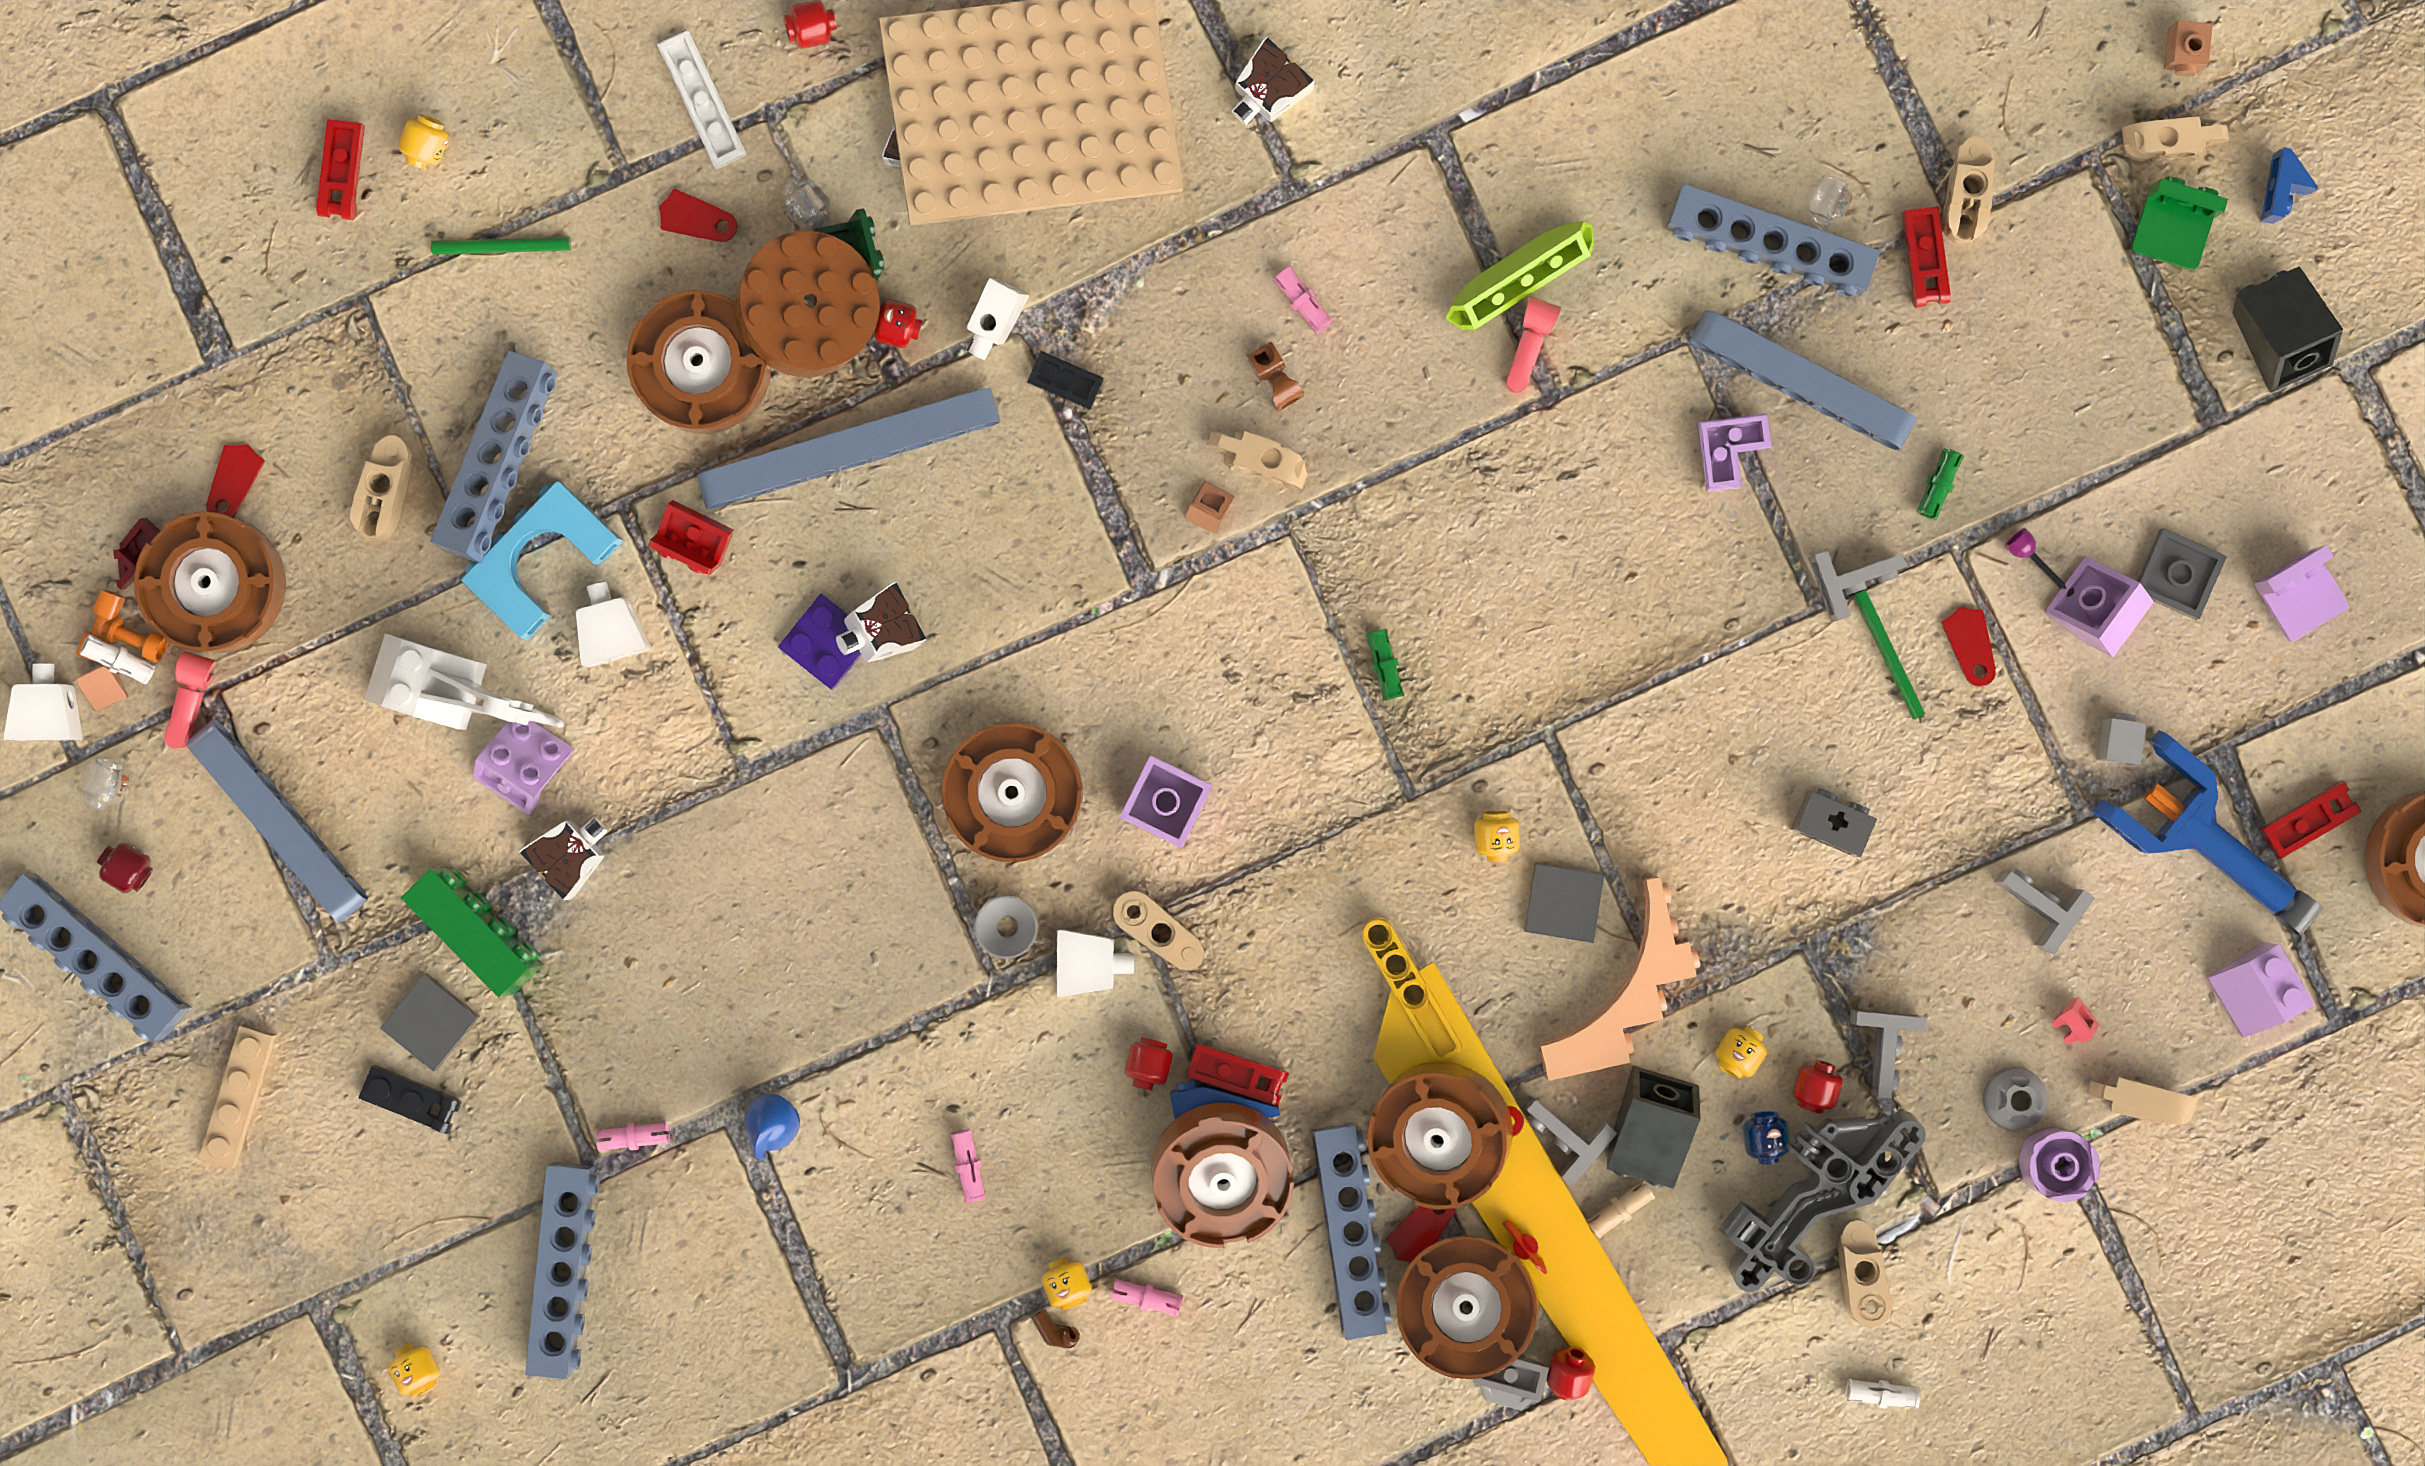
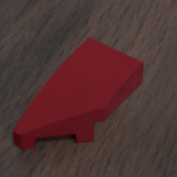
[113,517,161,590]

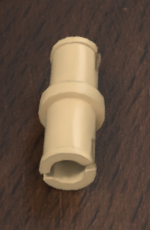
[1586,1180,1656,1238]

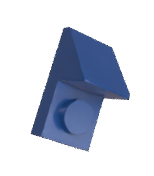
[2260,147,2318,224]

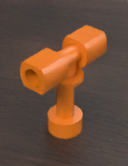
[76,589,168,663]

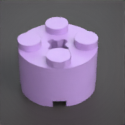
[2019,1127,2100,1202]

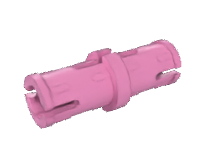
[1273,266,1333,334]
[596,1121,670,1152]
[950,1129,986,1203]
[1111,1278,1183,1317]

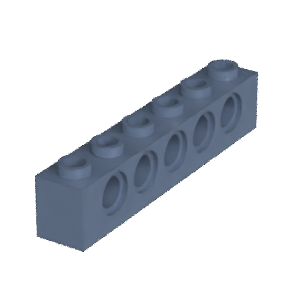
[1666,184,1880,297]
[430,350,558,563]
[0,873,192,1041]
[1311,1123,1391,1340]
[525,1162,599,1379]

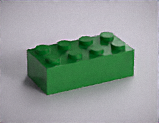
[400,867,543,998]

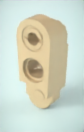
[2121,116,2229,163]
[1941,136,1996,244]
[1207,431,1308,490]
[350,435,412,540]
[1113,891,1204,970]
[2087,1077,2198,1125]
[1837,1219,1892,1327]

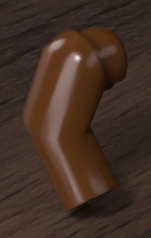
[1031,1309,1080,1349]

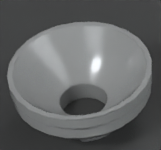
[974,895,1038,959]
[1983,1067,2048,1131]

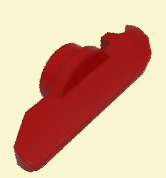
[1502,1219,1547,1274]

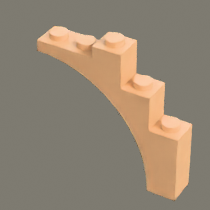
[1538,877,1700,1081]

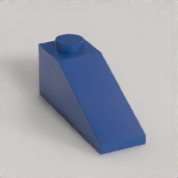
[1170,1080,1281,1119]

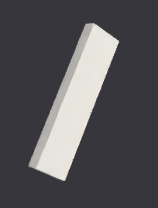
[657,29,747,170]

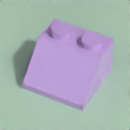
[2045,556,2154,657]
[2207,942,2315,1038]

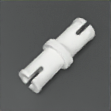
[80,634,156,685]
[1846,1379,1920,1410]

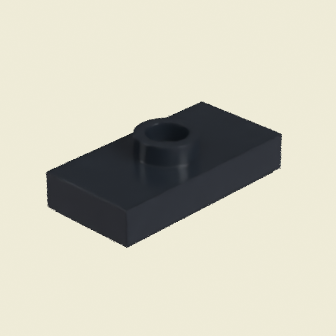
[1027,351,1104,411]

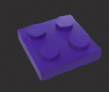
[778,593,861,690]

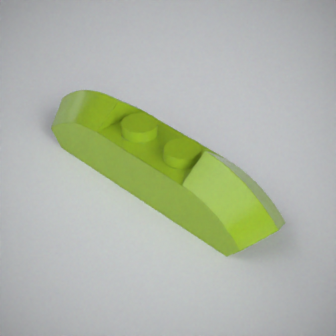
[1445,221,1594,330]

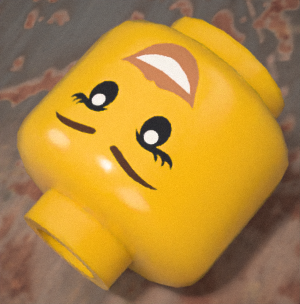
[398,114,450,169]
[1474,810,1520,862]
[1715,1026,1767,1080]
[1041,1256,1092,1311]
[388,1343,440,1398]

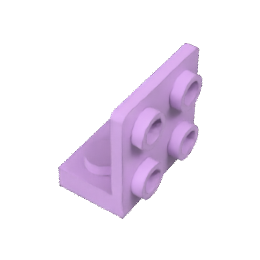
[2254,545,2349,642]
[472,721,573,815]

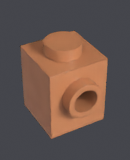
[2164,20,2213,76]

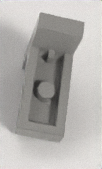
[1808,551,1907,623]
[1994,869,2095,954]
[1849,1009,1927,1099]
[1524,1097,1618,1186]

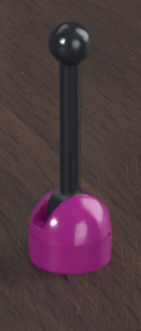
[2005,528,2074,597]

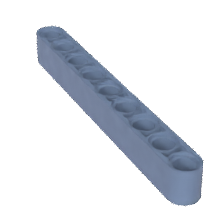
[697,388,1001,509]

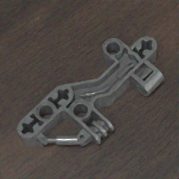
[1719,1111,1926,1292]

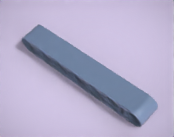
[1689,310,1916,451]
[186,719,368,923]

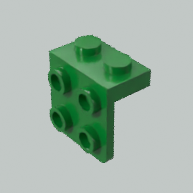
[2131,176,2228,270]

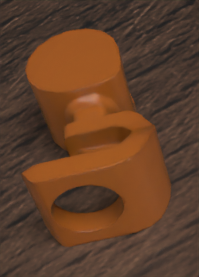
[1247,342,1304,412]

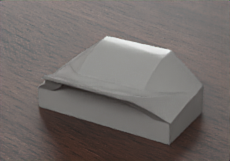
[1473,1356,1549,1411]

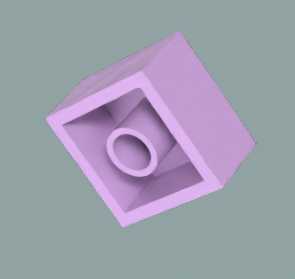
[1119,755,1213,848]

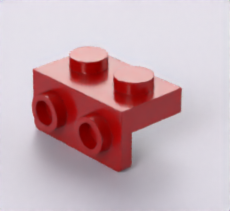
[648,500,734,575]

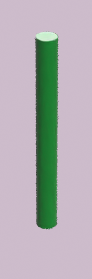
[431,237,571,255]
[1853,589,1925,719]

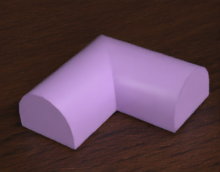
[1697,413,1772,492]

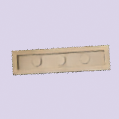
[199,1025,276,1169]

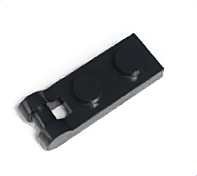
[358,1065,462,1134]

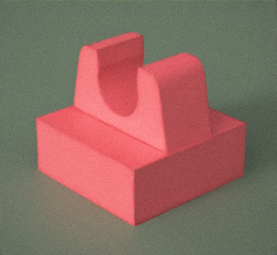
[2052,997,2099,1044]

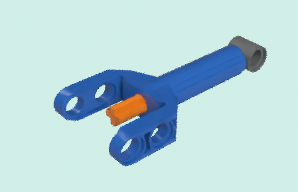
[2092,730,2323,936]

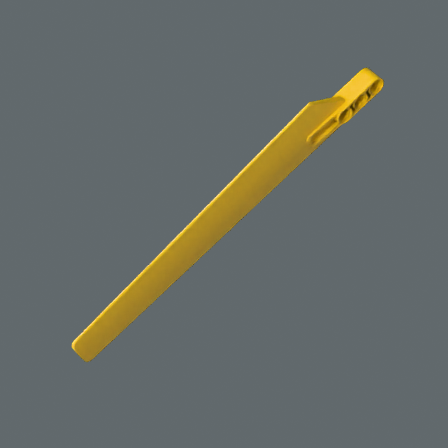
[1363,916,1728,1466]

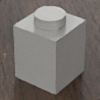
[2097,713,2147,765]

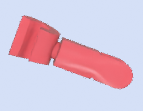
[1506,296,1561,393]
[164,651,216,748]

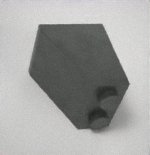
[2232,266,2343,393]
[1607,1066,1701,1189]

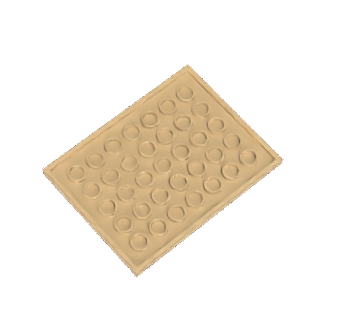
[879,0,1184,226]

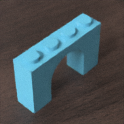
[461,481,623,640]

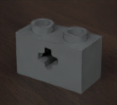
[1791,788,1877,857]

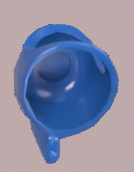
[744,1094,800,1161]

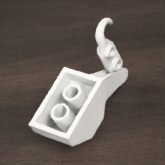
[364,633,564,730]

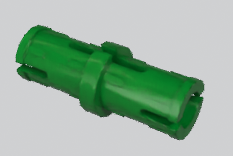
[1916,448,1964,520]
[1366,629,1405,701]

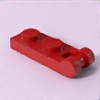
[316,119,365,220]
[1901,206,1951,308]
[2260,780,2362,859]
[1186,1043,1289,1106]

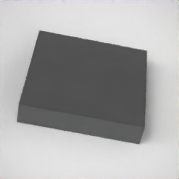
[2137,528,2227,620]
[1524,863,1604,943]
[380,974,480,1072]

